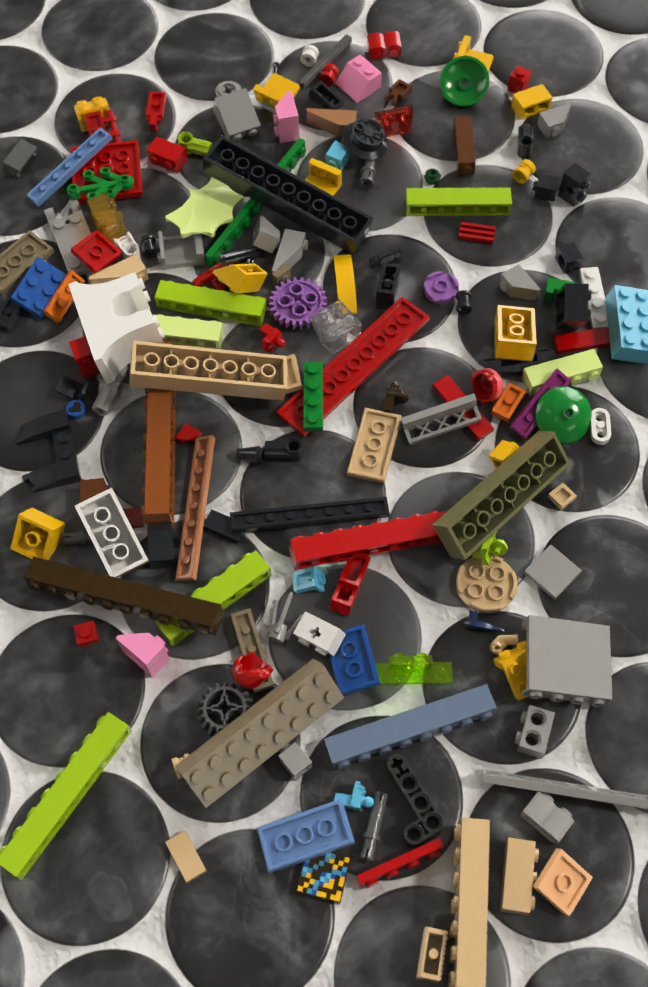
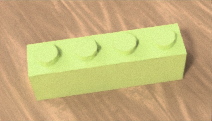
[152,314,224,349]
[522,349,603,396]

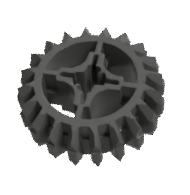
[196,681,253,736]

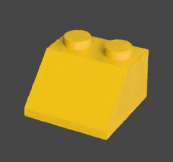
[10,508,66,560]

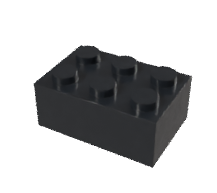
[555,283,591,330]

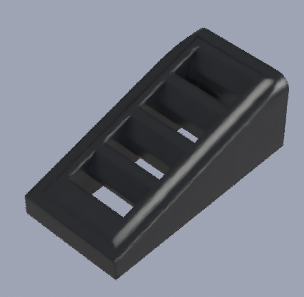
[308,81,345,110]

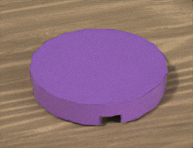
[423,271,459,304]

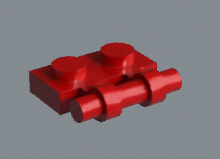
[84,110,121,142]

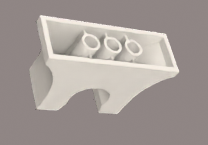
[68,272,166,384]

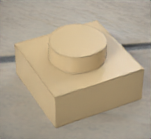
[548,483,577,511]

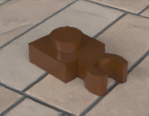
[385,79,412,106]

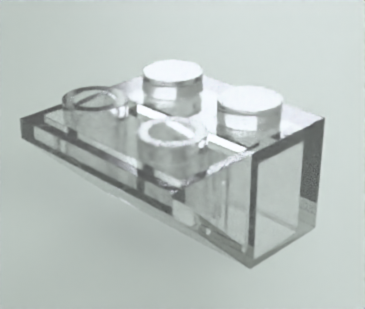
[310,299,362,354]

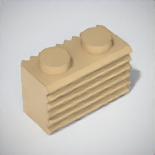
[416,927,448,983]

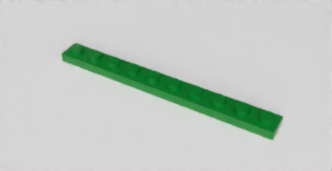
[205,138,306,268]

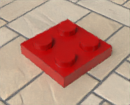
[71,230,122,274]

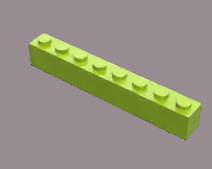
[0,712,132,880]

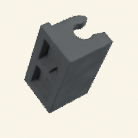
[3,139,38,178]

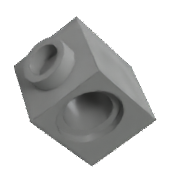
[278,742,312,781]

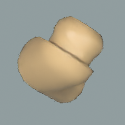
[490,634,518,654]

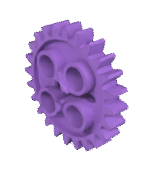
[269,277,327,330]

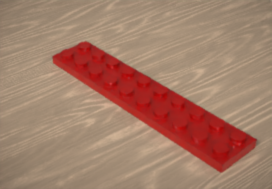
[276,296,430,438]

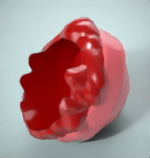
[472,368,503,404]

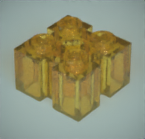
[87,193,127,244]

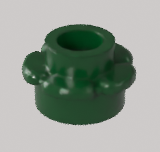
[424,169,441,185]

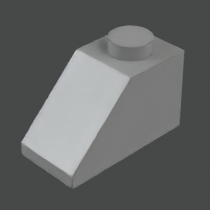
[537,103,571,139]
[253,215,281,253]
[499,264,540,301]

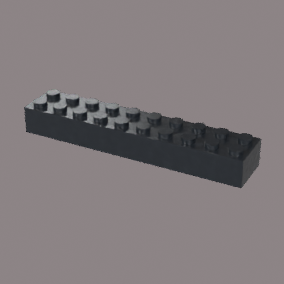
[202,135,374,255]

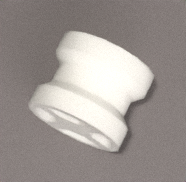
[300,45,319,67]

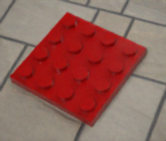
[71,140,143,204]

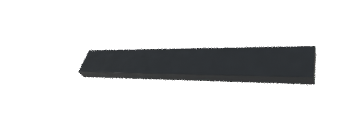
[230,497,390,533]

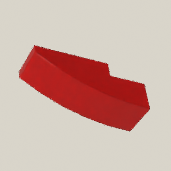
[329,556,371,616]

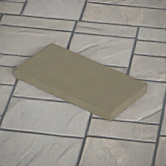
[0,230,54,296]

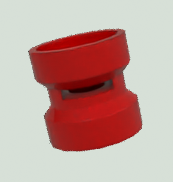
[319,63,339,87]

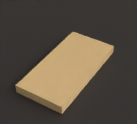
[347,408,402,484]

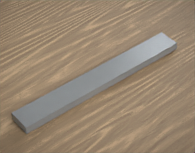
[481,769,648,809]

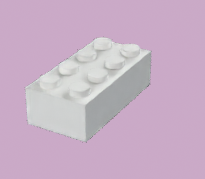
[75,488,149,578]

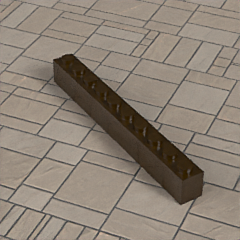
[23,557,224,636]

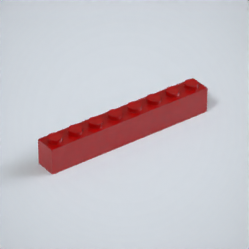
[289,511,446,570]

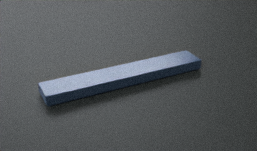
[26,128,112,207]

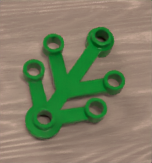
[67,167,134,203]

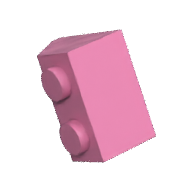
[335,55,382,103]
[273,91,299,143]
[116,633,170,678]

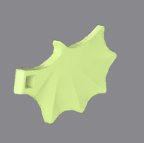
[166,177,244,238]

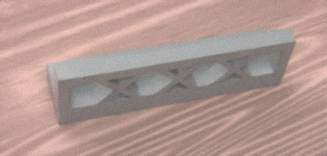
[401,393,482,446]

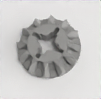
[215,81,241,97]

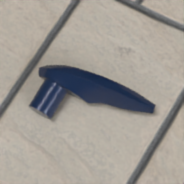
[464,610,504,633]

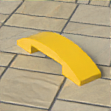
[333,254,357,316]

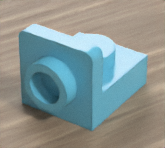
[293,567,326,594]

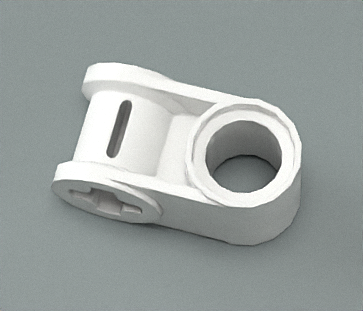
[113,232,142,260]

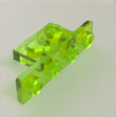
[375,653,453,685]

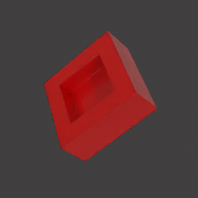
[74,620,99,647]

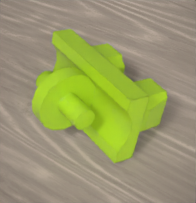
[472,532,508,566]

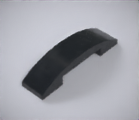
[477,348,555,372]

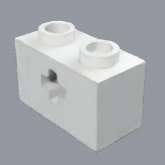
[293,611,346,656]

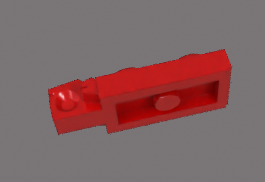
[146,92,167,132]

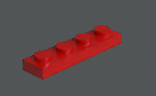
[356,838,444,889]

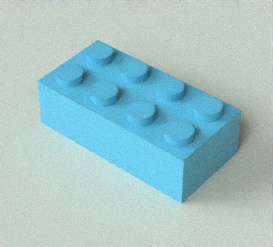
[605,285,648,364]

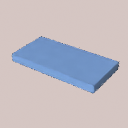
[257,799,355,873]

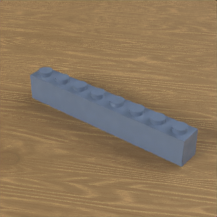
[324,684,497,769]

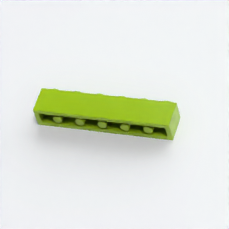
[406,187,512,216]
[154,280,267,327]
[155,550,271,647]

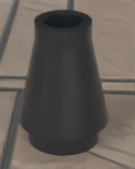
[236,446,265,465]

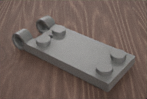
[44,200,92,276]

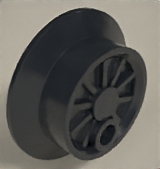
[342,118,388,161]

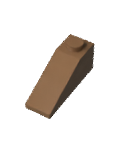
[307,108,357,137]

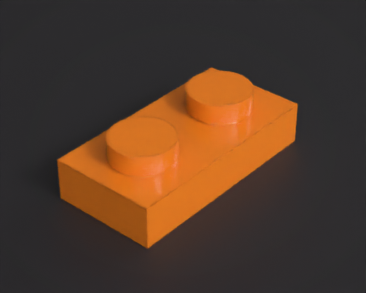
[491,382,526,422]

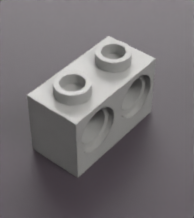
[514,705,555,759]

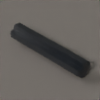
[219,246,264,265]

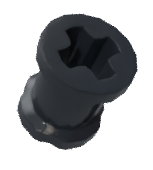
[140,235,157,259]
[456,290,472,315]

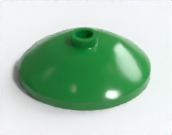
[440,56,489,107]
[535,386,592,444]

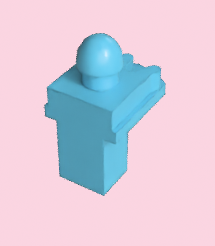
[334,781,374,812]

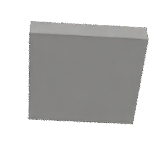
[524,545,582,600]

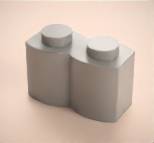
[520,791,575,845]

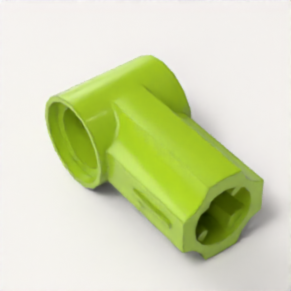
[178,132,212,156]

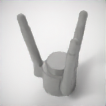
[267,592,303,644]

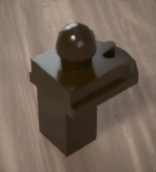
[383,381,409,413]

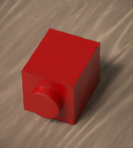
[507,65,532,94]

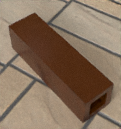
[453,116,476,175]

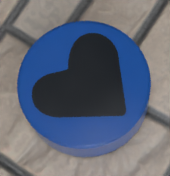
[66,400,86,419]

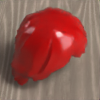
[231,652,273,689]

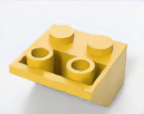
[213,264,268,294]

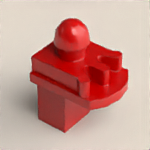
[260,323,285,352]

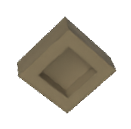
[272,264,291,287]

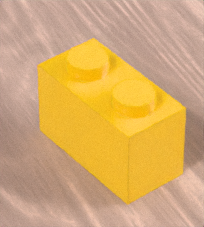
[511,84,552,120]

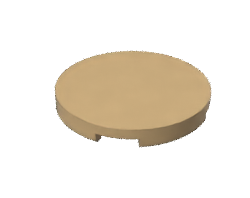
[456,555,518,613]

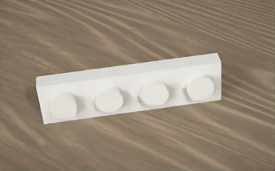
[579,267,608,330]

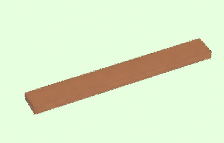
[175,435,215,583]

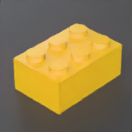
[494,305,537,361]

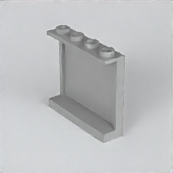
[522,615,612,707]

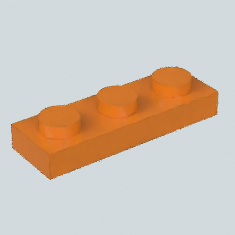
[43,270,85,324]

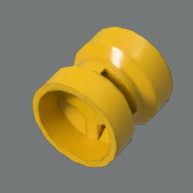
[512,159,536,184]

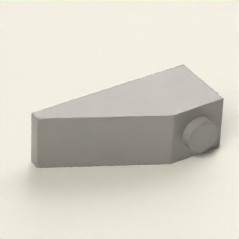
[272,229,308,280]

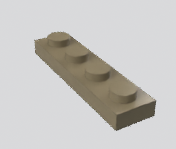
[231,608,274,693]

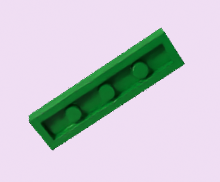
[304,362,323,431]

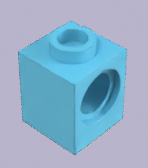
[326,141,350,171]

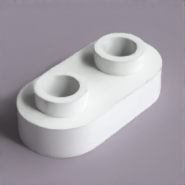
[590,408,611,445]

